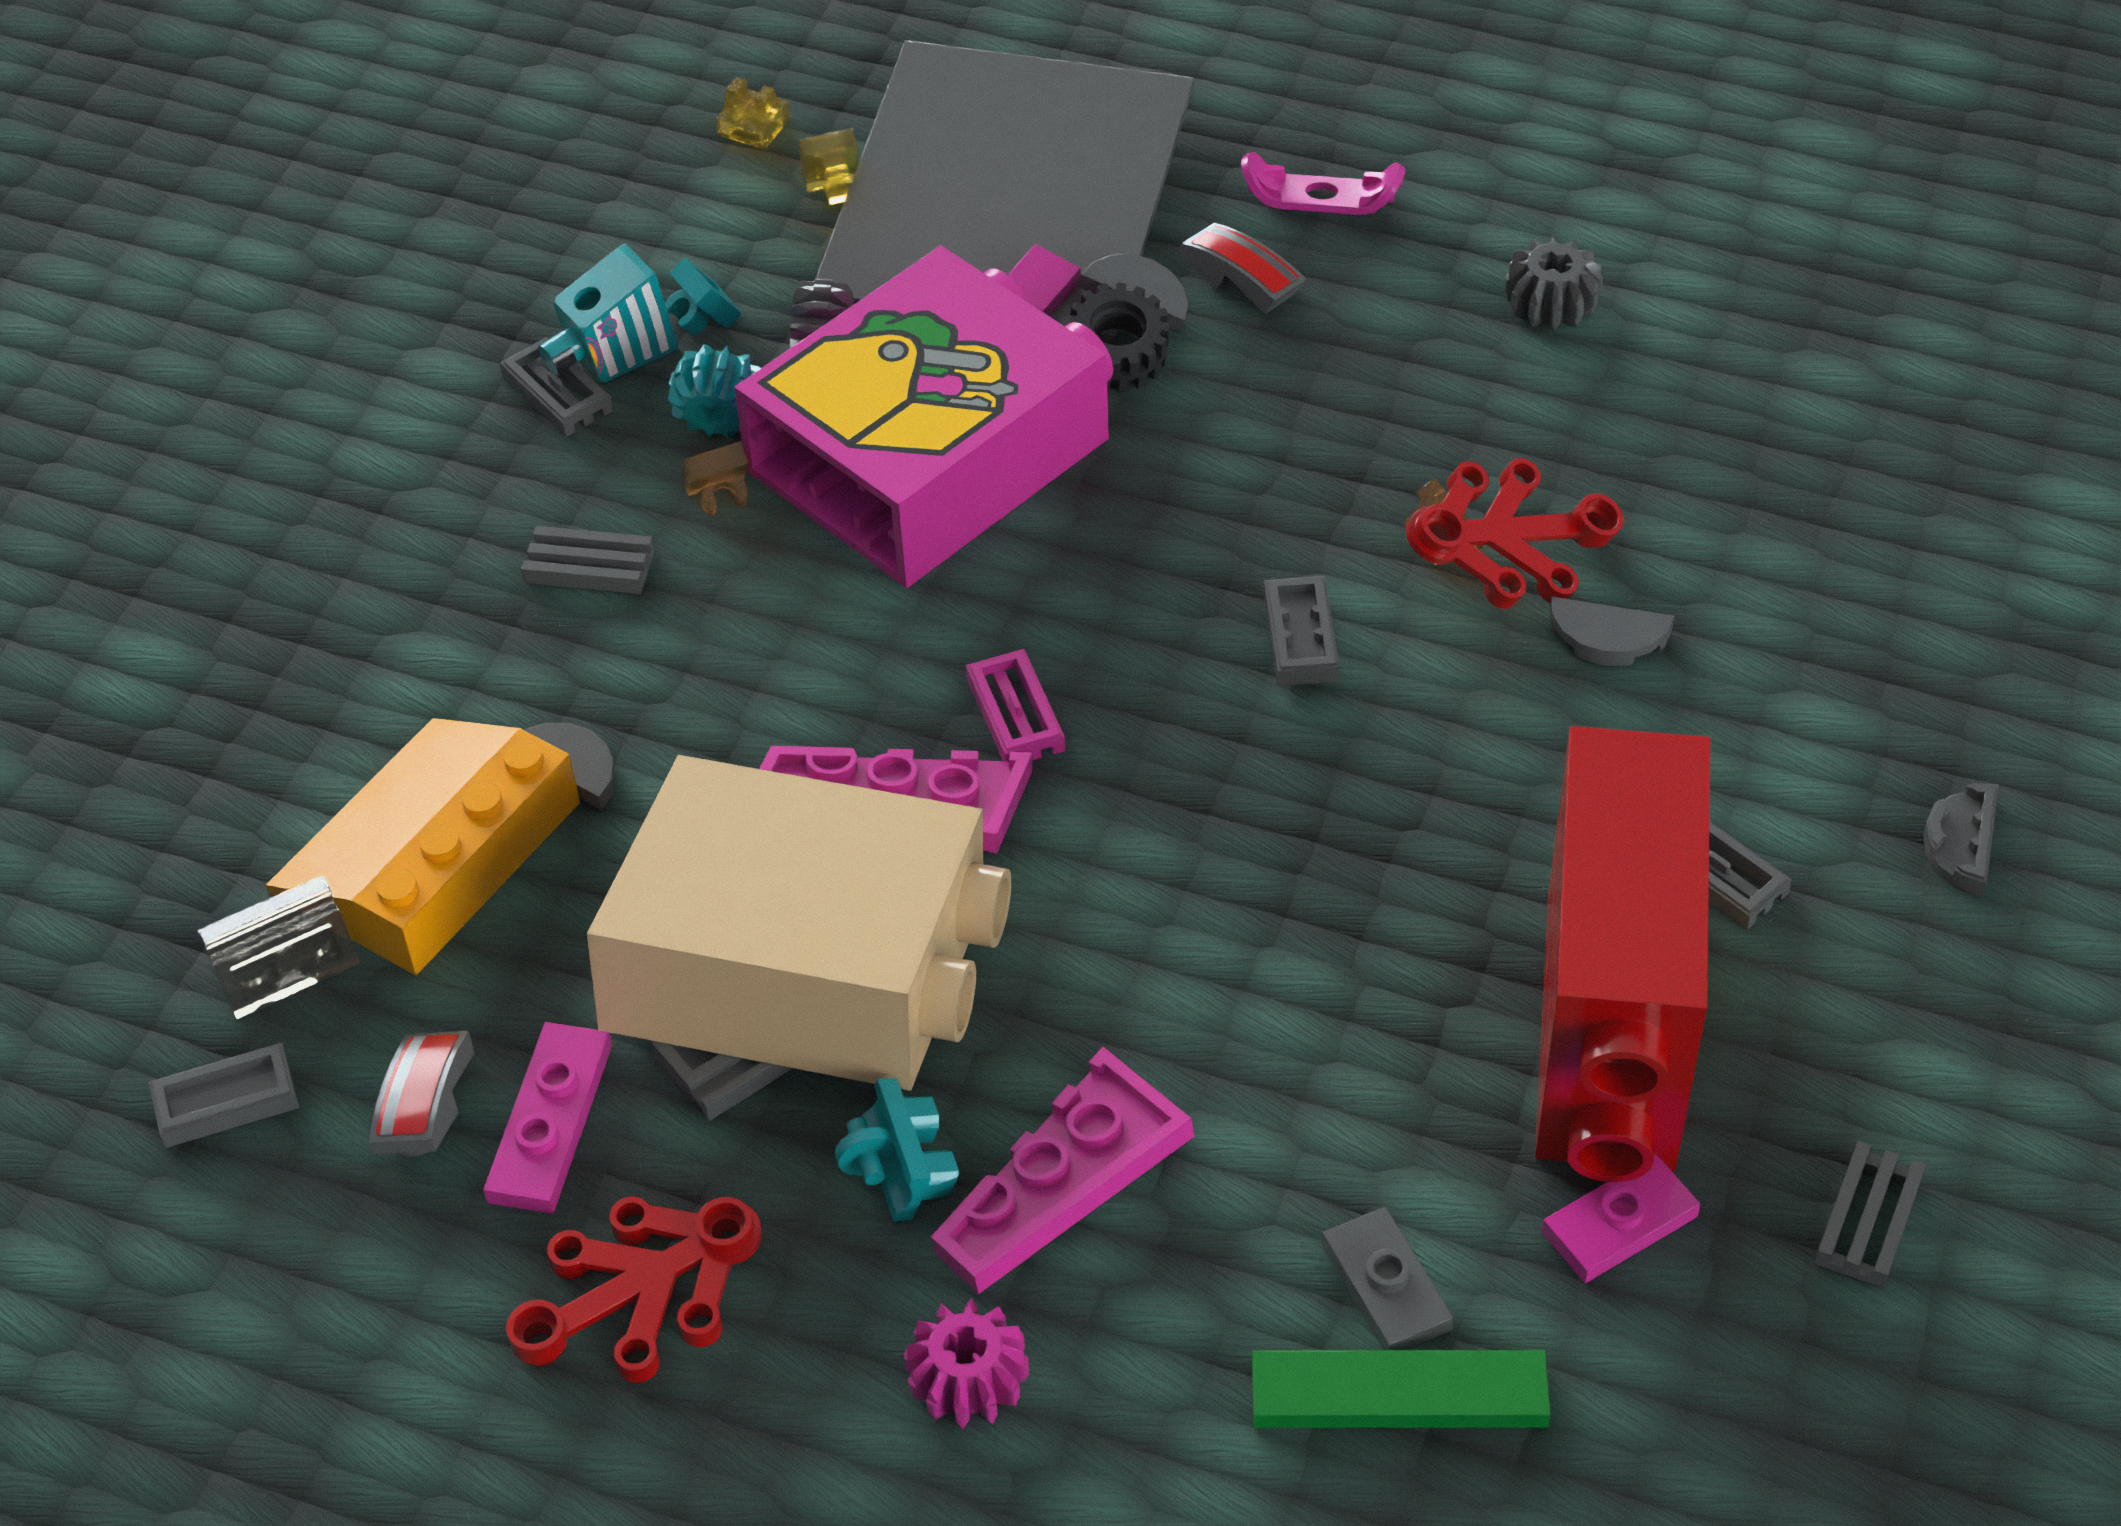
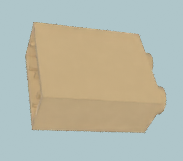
[587,755,1011,1091]

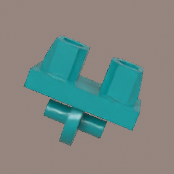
[835,1078,959,1222]

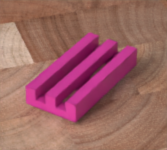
[966,649,1065,761]

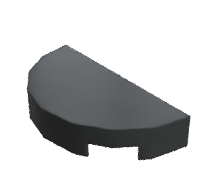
[1078,254,1188,333]
[1550,597,1675,666]
[523,723,615,811]
[1923,783,1999,897]

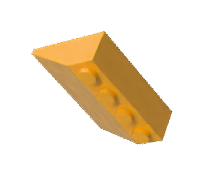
[266,718,580,976]

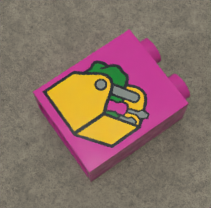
[734,245,1113,588]

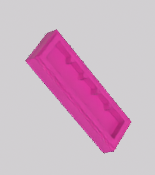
[483,1022,612,1214]

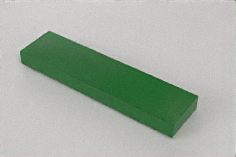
[1252,1350,1550,1428]

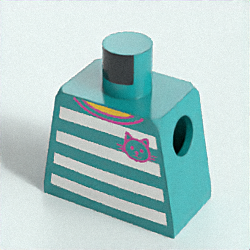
[538,243,679,383]

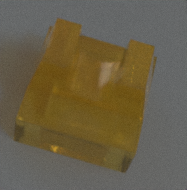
[716,77,791,149]
[799,128,858,205]

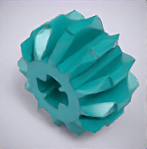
[667,344,761,440]

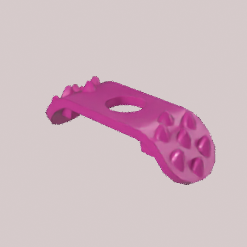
[1241,152,1405,215]

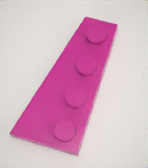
[759,746,1032,854]
[931,1047,1194,1294]

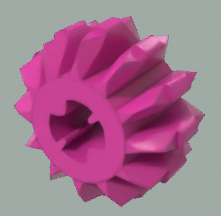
[904,1298,1029,1430]

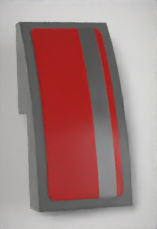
[1177,223,1307,314]
[368,1030,475,1157]

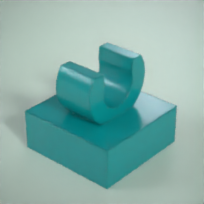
[665,257,742,336]

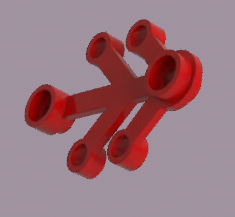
[1406,458,1624,609]
[506,1196,762,1383]

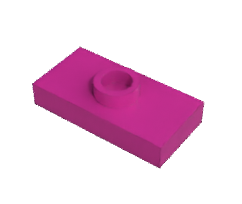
[1542,1154,1700,1284]

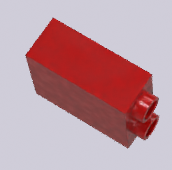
[1535,726,1710,1182]

